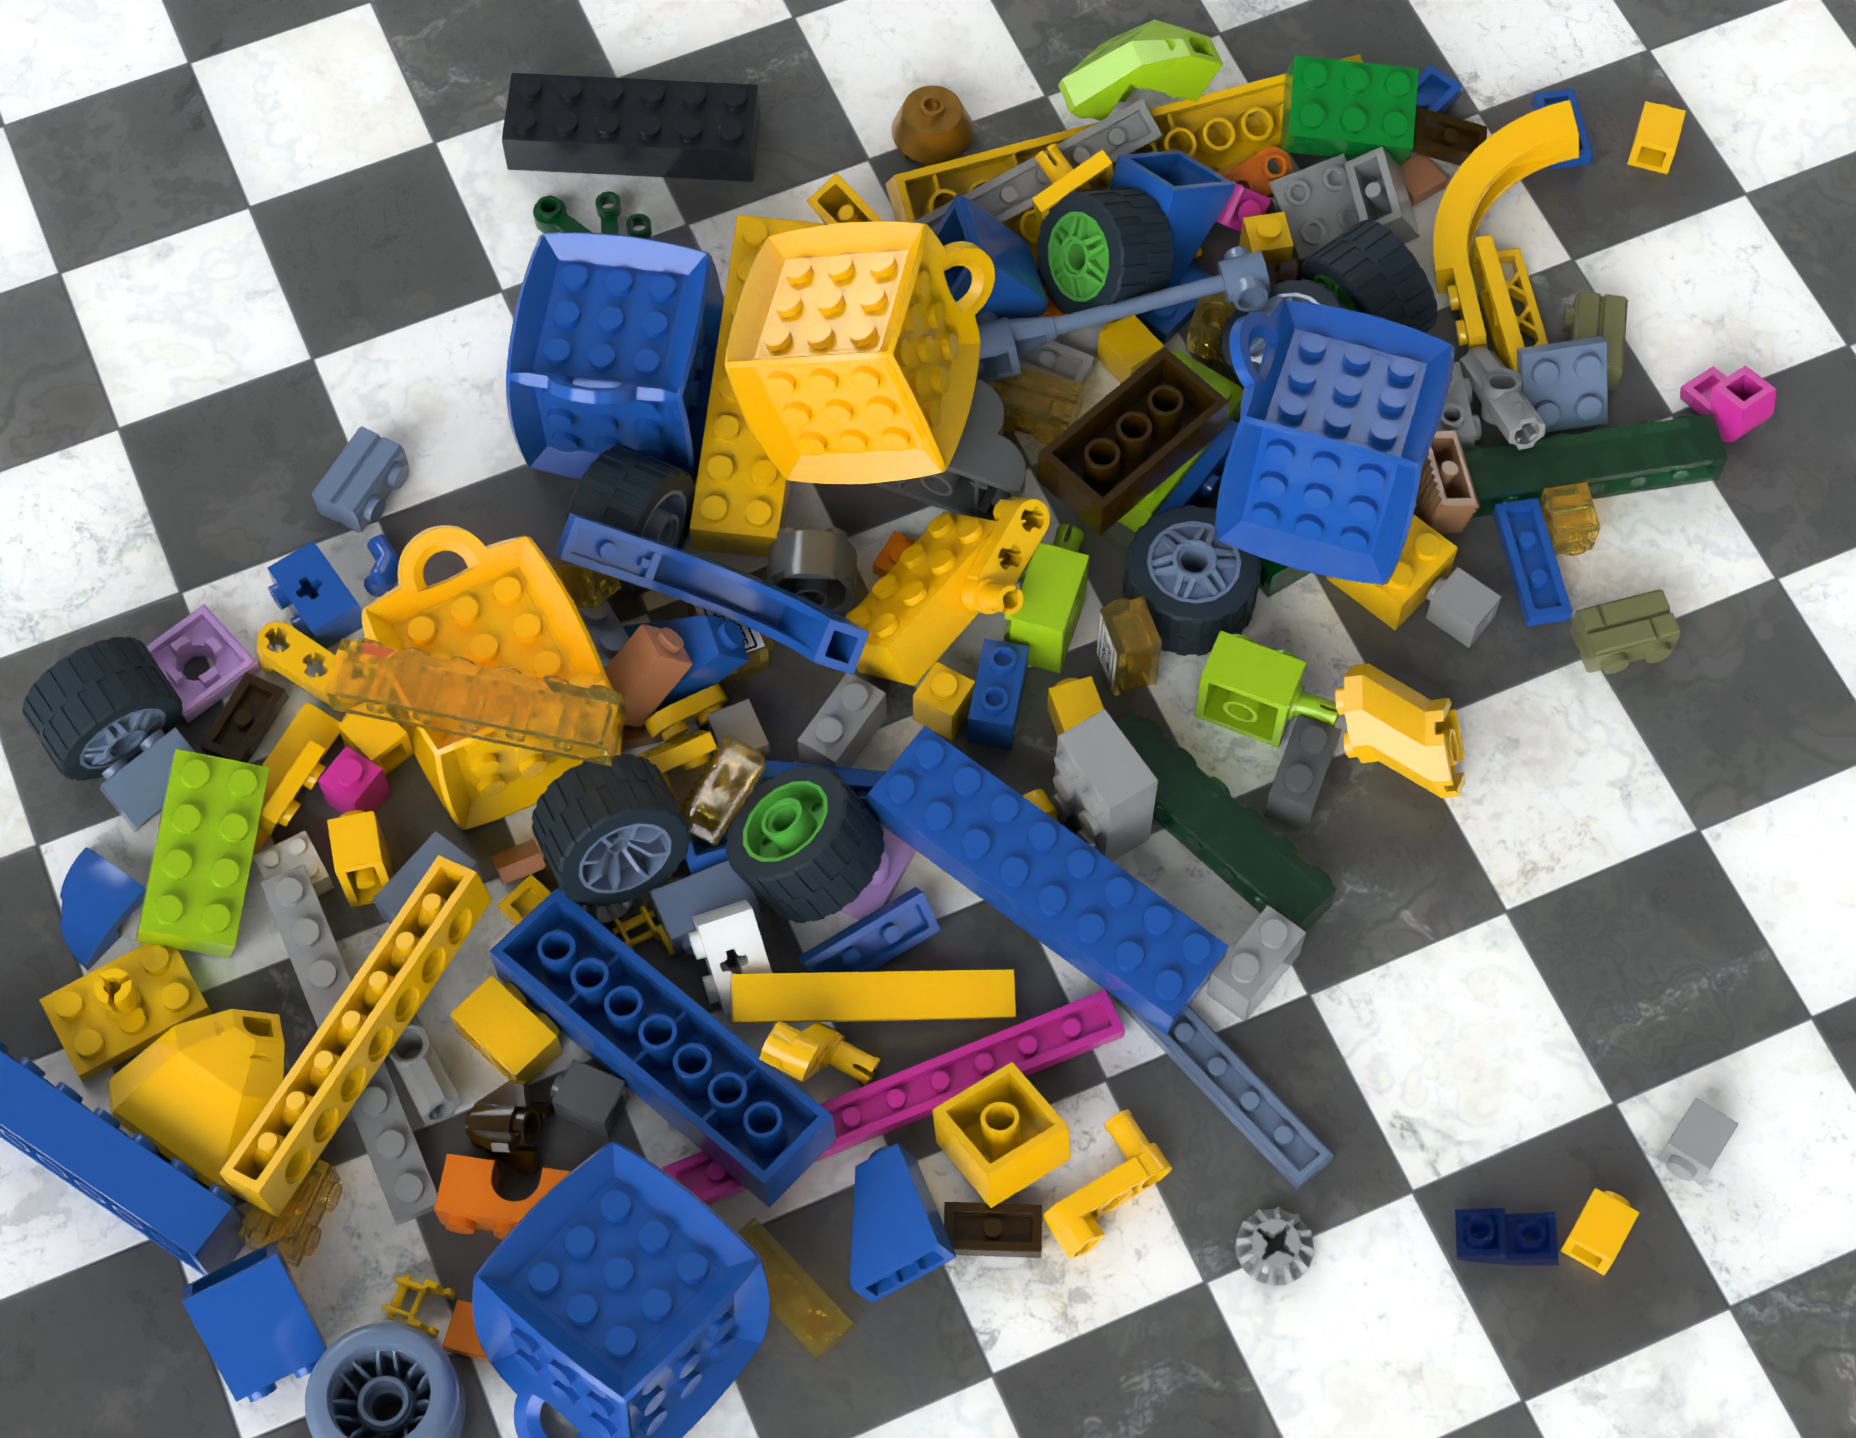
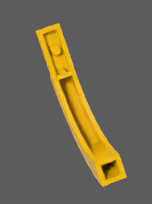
[1433,100,1579,351]

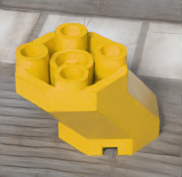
[1335,663,1465,798]

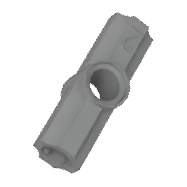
[1459,345,1545,450]
[389,1014,462,1124]

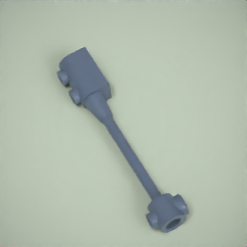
[976,246,1271,383]

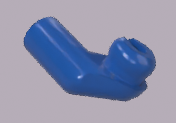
[364,534,400,597]

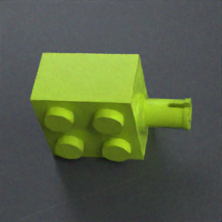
[1004,524,1090,674]
[1194,630,1339,748]

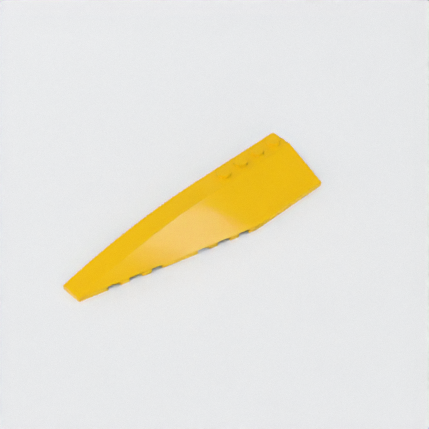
[885,54,1362,269]

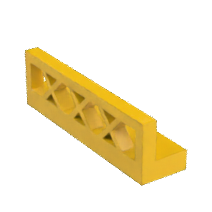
[1469,235,1548,371]

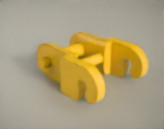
[612,905,675,957]
[381,1274,456,1338]

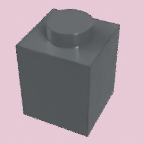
[550,1059,630,1139]

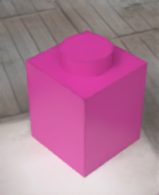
[318,746,391,814]

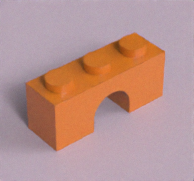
[434,1154,571,1240]

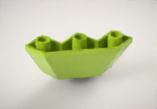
[1058,19,1223,121]

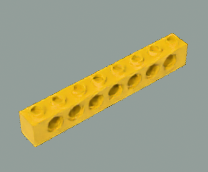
[219,855,492,1217]

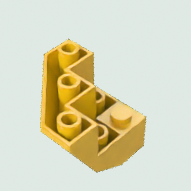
[107,1009,285,1195]

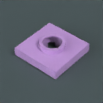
[146,604,261,723]

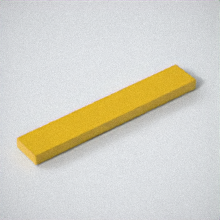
[730,969,1016,1024]

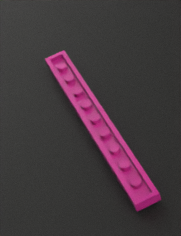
[662,989,1125,1205]

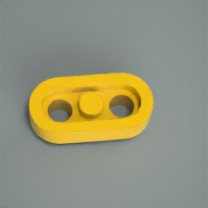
[644,684,728,743]

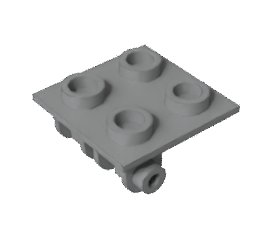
[1269,153,1360,260]

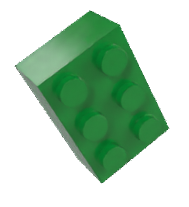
[1280,55,1419,165]

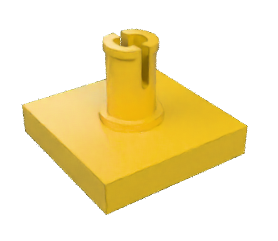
[1032,143,1114,225]

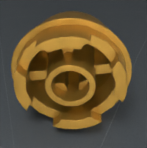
[892,85,974,167]

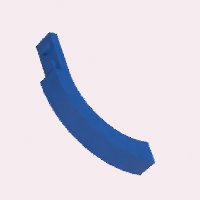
[554,512,870,675]

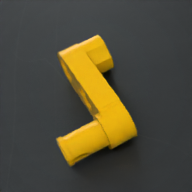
[961,496,1050,615]
[256,621,371,714]
[759,1020,881,1085]
[1042,1110,1172,1260]

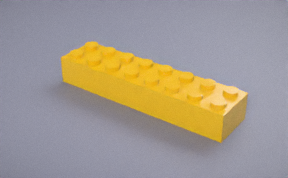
[690,215,822,557]

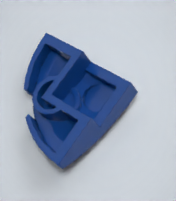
[59,847,146,971]

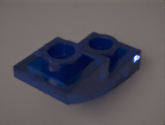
[1455,1208,1559,1266]

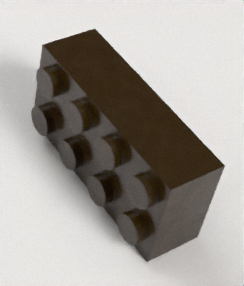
[1037,347,1229,536]

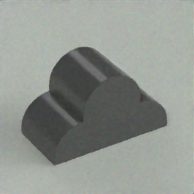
[869,379,1026,521]

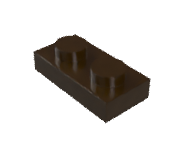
[1411,107,1487,166]
[200,672,289,763]
[944,1202,1042,1258]

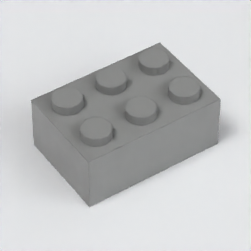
[1051,709,1158,861]

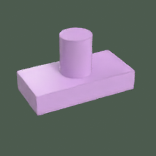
[841,828,917,920]

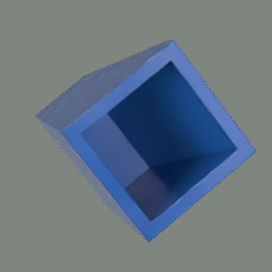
[1110,150,1235,282]
[934,195,1048,319]
[182,1241,328,1402]

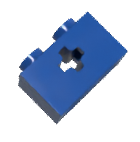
[267,541,363,649]
[967,639,1029,750]

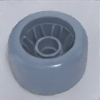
[305,1322,466,1438]

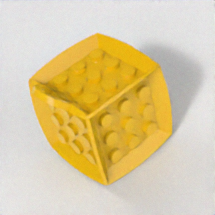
[725,221,995,484]
[362,525,624,830]

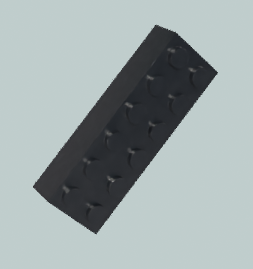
[502,73,760,182]

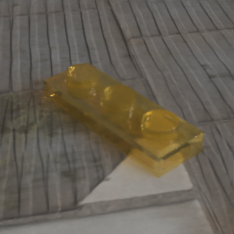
[738,1217,854,1361]

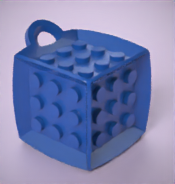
[506,232,723,483]
[1215,300,1455,585]
[472,1142,770,1438]

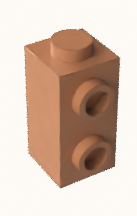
[604,624,693,728]

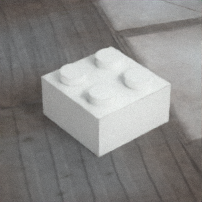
[252,830,334,896]

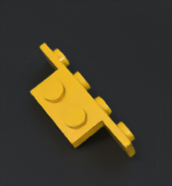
[251,702,340,864]

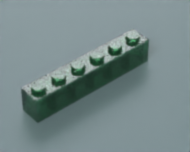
[1464,413,1728,518]
[1116,710,1336,932]

